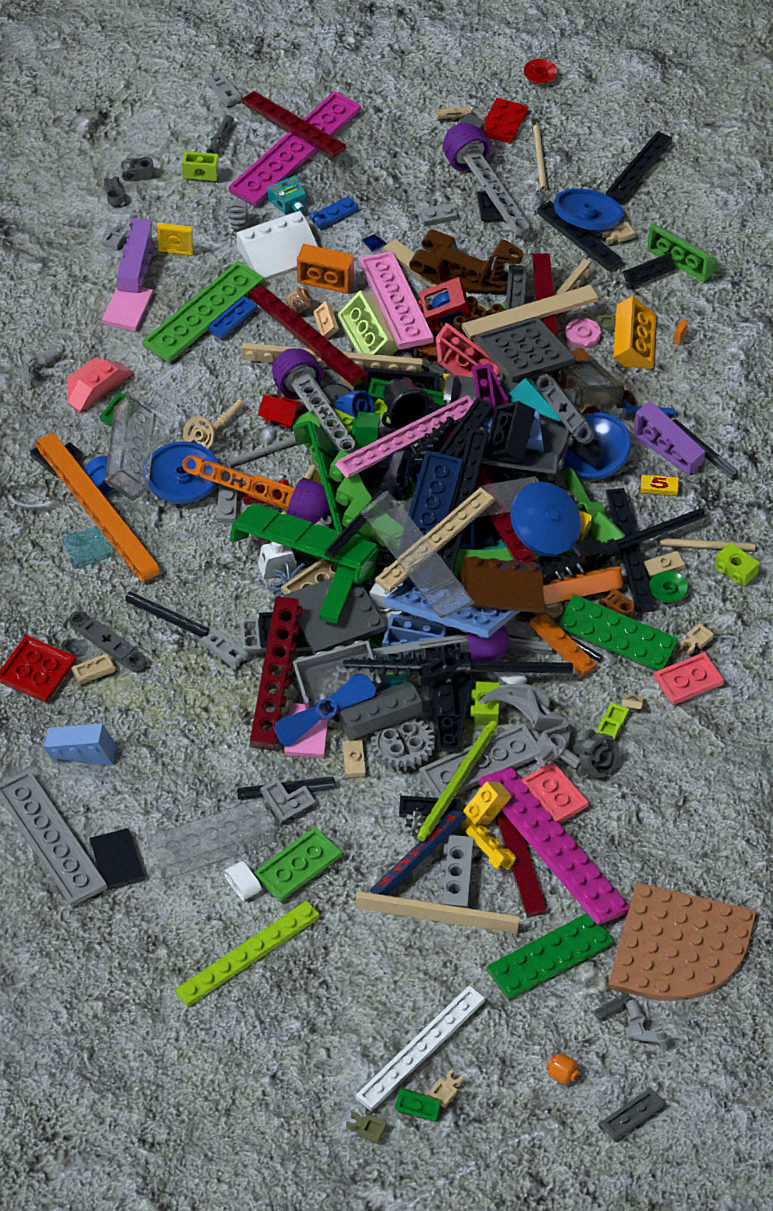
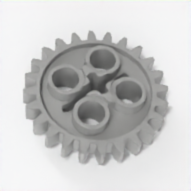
[370,718,435,771]

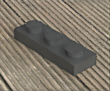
[600,1087,664,1141]

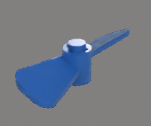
[275,674,376,746]

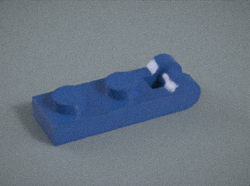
[309,196,358,230]

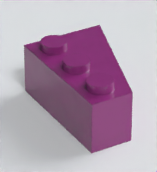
[472,364,509,418]

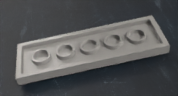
[419,723,540,798]

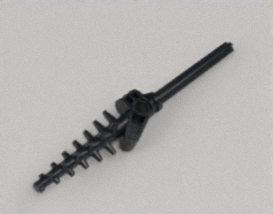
[324,416,454,560]
[541,508,706,583]
[343,648,574,686]

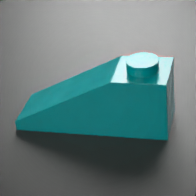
[509,378,562,422]

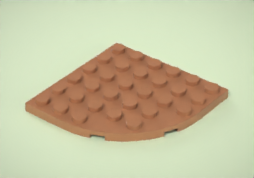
[608,882,756,1001]

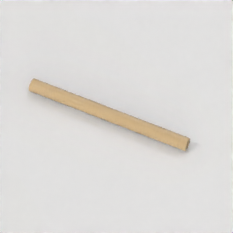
[533,125,547,190]
[660,538,755,551]

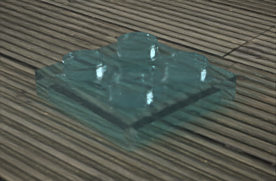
[62,526,111,569]

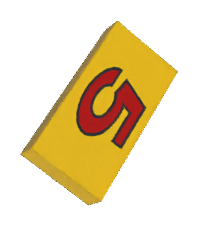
[640,475,679,496]

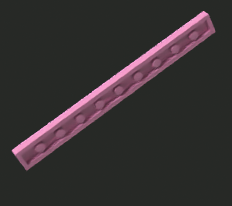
[335,395,474,478]

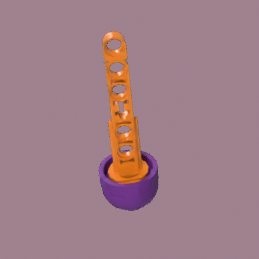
[182,455,332,525]

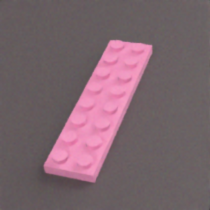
[359,251,434,350]

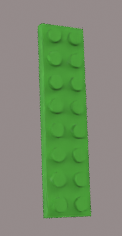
[142,261,264,363]

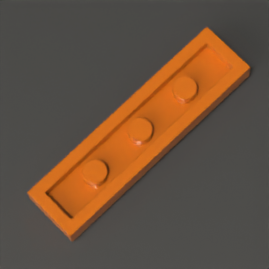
[529,612,596,676]

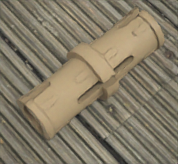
[435,106,471,120]

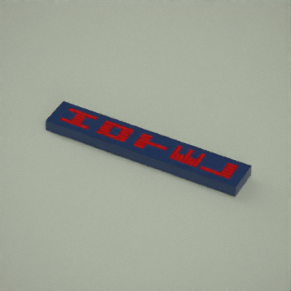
[369,810,467,896]

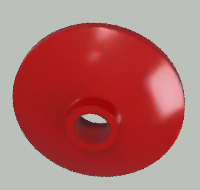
[523,59,557,83]

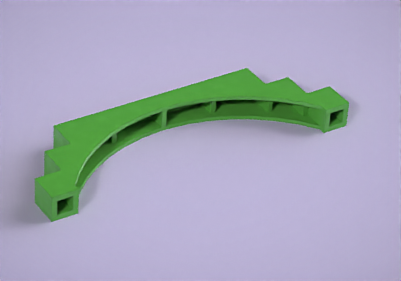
[329,450,541,582]

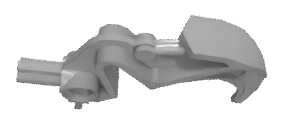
[480,684,580,769]

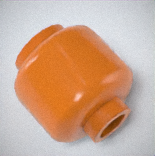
[546,1053,580,1085]

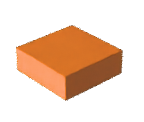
[673,319,688,345]

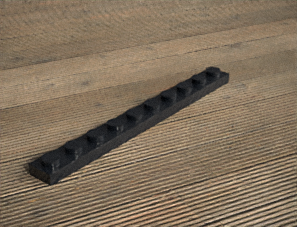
[430,428,489,590]

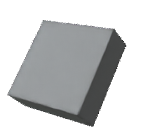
[101,230,125,251]

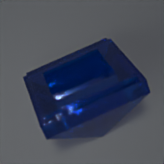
[362,233,386,252]

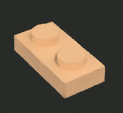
[313,301,339,339]

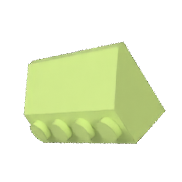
[337,290,398,356]

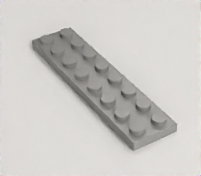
[0,770,107,907]

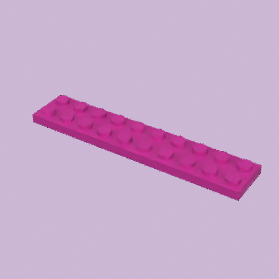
[228,91,361,207]
[478,767,630,925]

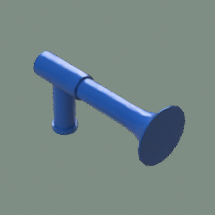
[623,399,675,418]

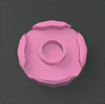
[565,318,601,349]

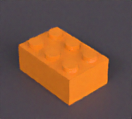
[297,244,354,294]

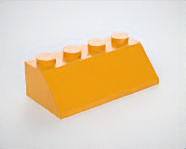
[613,296,656,369]

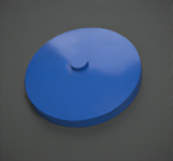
[554,188,623,230]
[563,413,631,480]
[145,441,219,504]
[510,482,581,556]

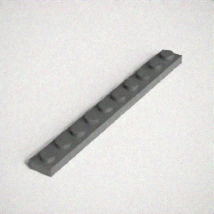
[499,265,527,383]

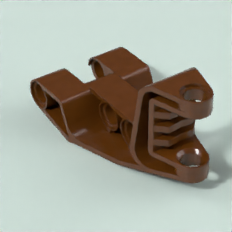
[409,230,524,291]

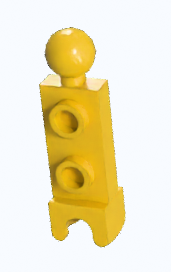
[460,815,516,870]

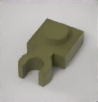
[346,1112,387,1144]

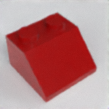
[258,393,307,428]

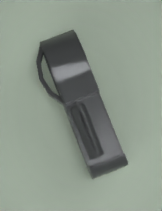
[104,176,124,206]

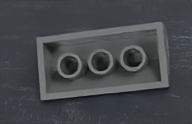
[336,681,422,740]

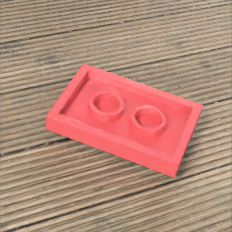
[653,652,724,706]
[521,762,589,824]

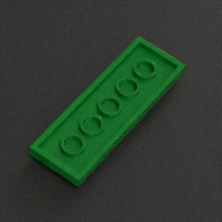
[558,594,679,671]
[486,913,613,1001]

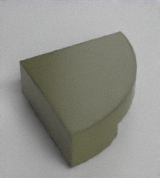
[597,315,616,332]

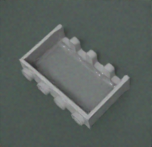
[293,640,381,710]

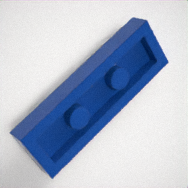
[208,296,257,339]

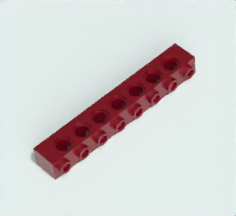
[250,596,303,751]

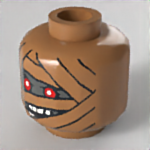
[285,288,312,314]

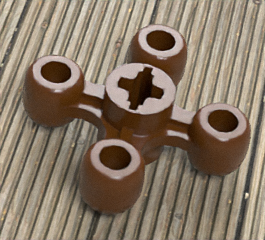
[453,296,504,333]

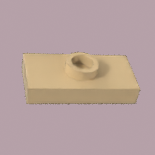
[644,551,685,580]
[71,653,115,685]
[342,740,365,778]

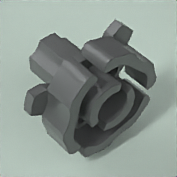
[573,729,619,778]

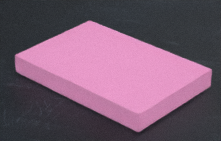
[102,287,153,332]
[284,703,329,758]

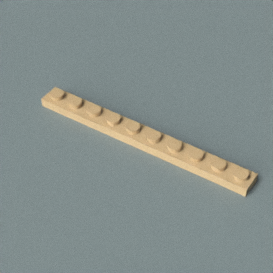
[242,343,422,371]

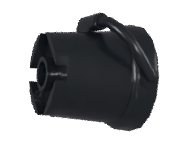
[382,377,439,430]

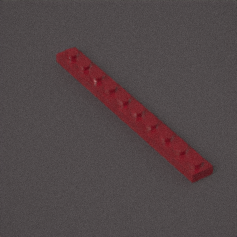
[249,285,368,386]
[441,426,537,563]

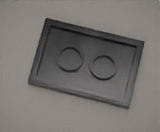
[89,828,145,891]

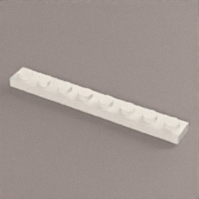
[356,986,485,1112]

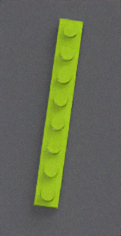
[175,900,319,1008]

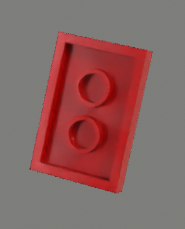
[485,98,528,144]

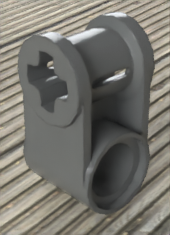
[121,157,155,182]

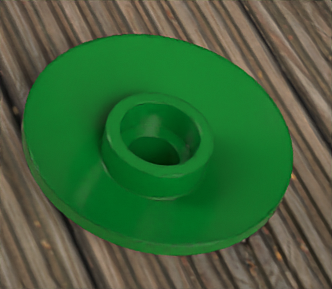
[649,571,688,602]

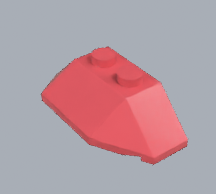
[436,323,500,377]
[67,358,133,413]

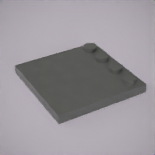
[475,317,575,383]
[283,577,386,655]

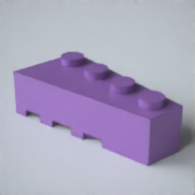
[117,218,155,293]
[633,401,705,475]

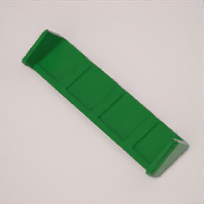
[293,421,357,534]
[230,504,379,584]

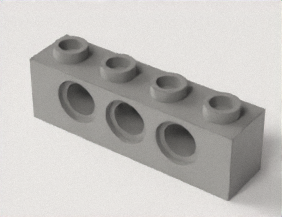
[439,835,473,908]

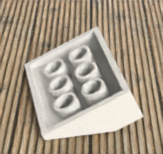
[236,211,318,280]

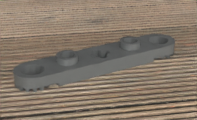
[536,374,594,444]
[69,610,145,671]

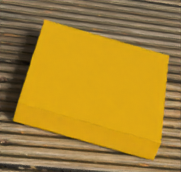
[157,223,194,256]

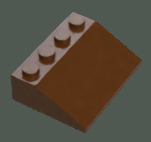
[460,556,545,613]

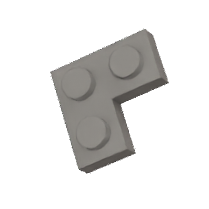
[260,778,315,823]

